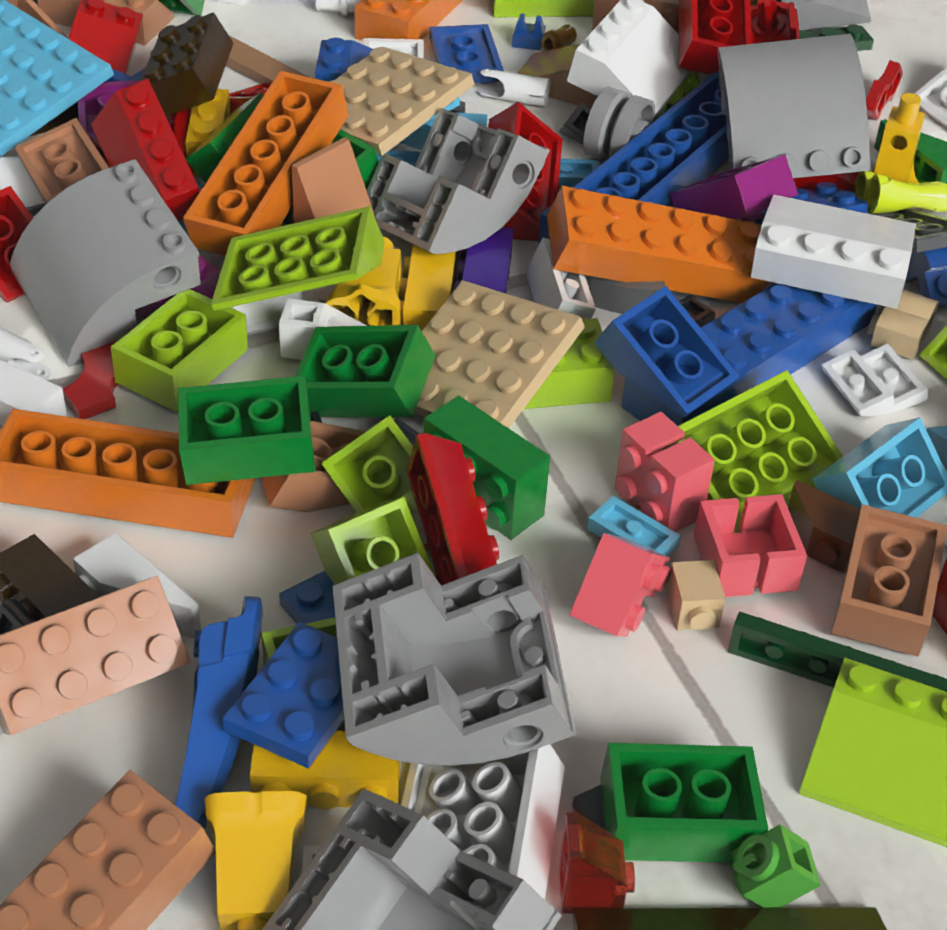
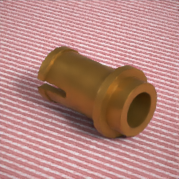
[541,24,577,51]

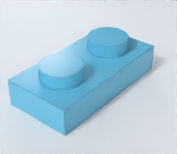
[587,496,681,557]

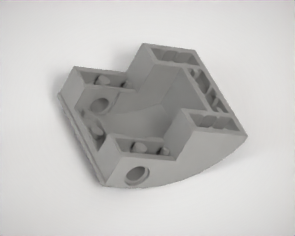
[717,34,870,178]
[367,108,549,254]
[10,159,201,367]
[333,553,576,765]
[262,789,562,930]

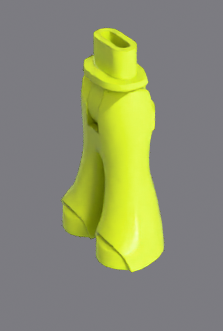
[855,171,947,214]

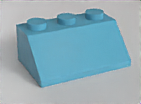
[812,417,947,518]

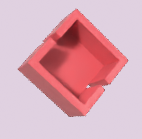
[614,412,715,532]
[694,494,807,597]

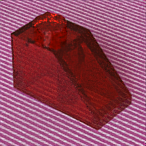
[559,812,635,914]

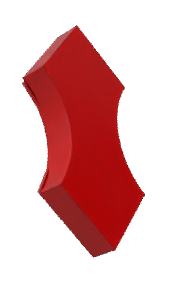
[866,60,903,121]
[62,341,118,419]

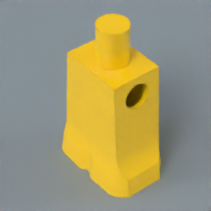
[872,93,926,183]
[325,237,402,326]
[205,791,308,930]

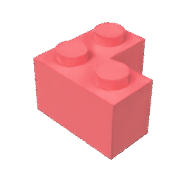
[569,533,671,637]

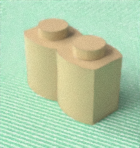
[867,290,939,360]

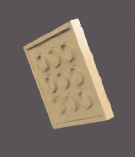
[330,46,474,156]
[415,280,585,428]

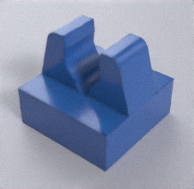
[512,14,546,51]

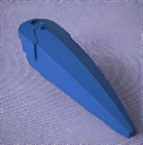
[175,596,263,829]

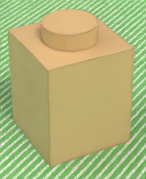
[666,560,726,630]

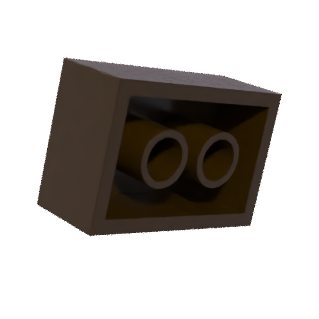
[140,12,234,116]

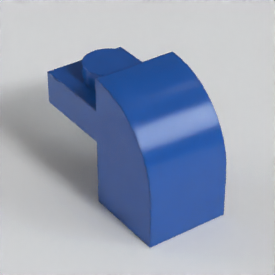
[905,247,947,308]

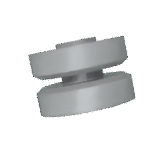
[583,86,655,161]

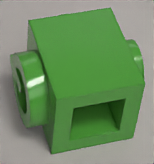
[731,824,821,908]

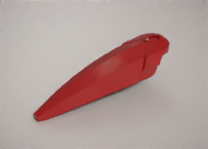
[751,0,799,44]

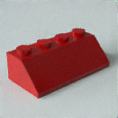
[679,0,752,75]
[91,79,200,221]
[488,101,563,241]
[406,433,499,586]

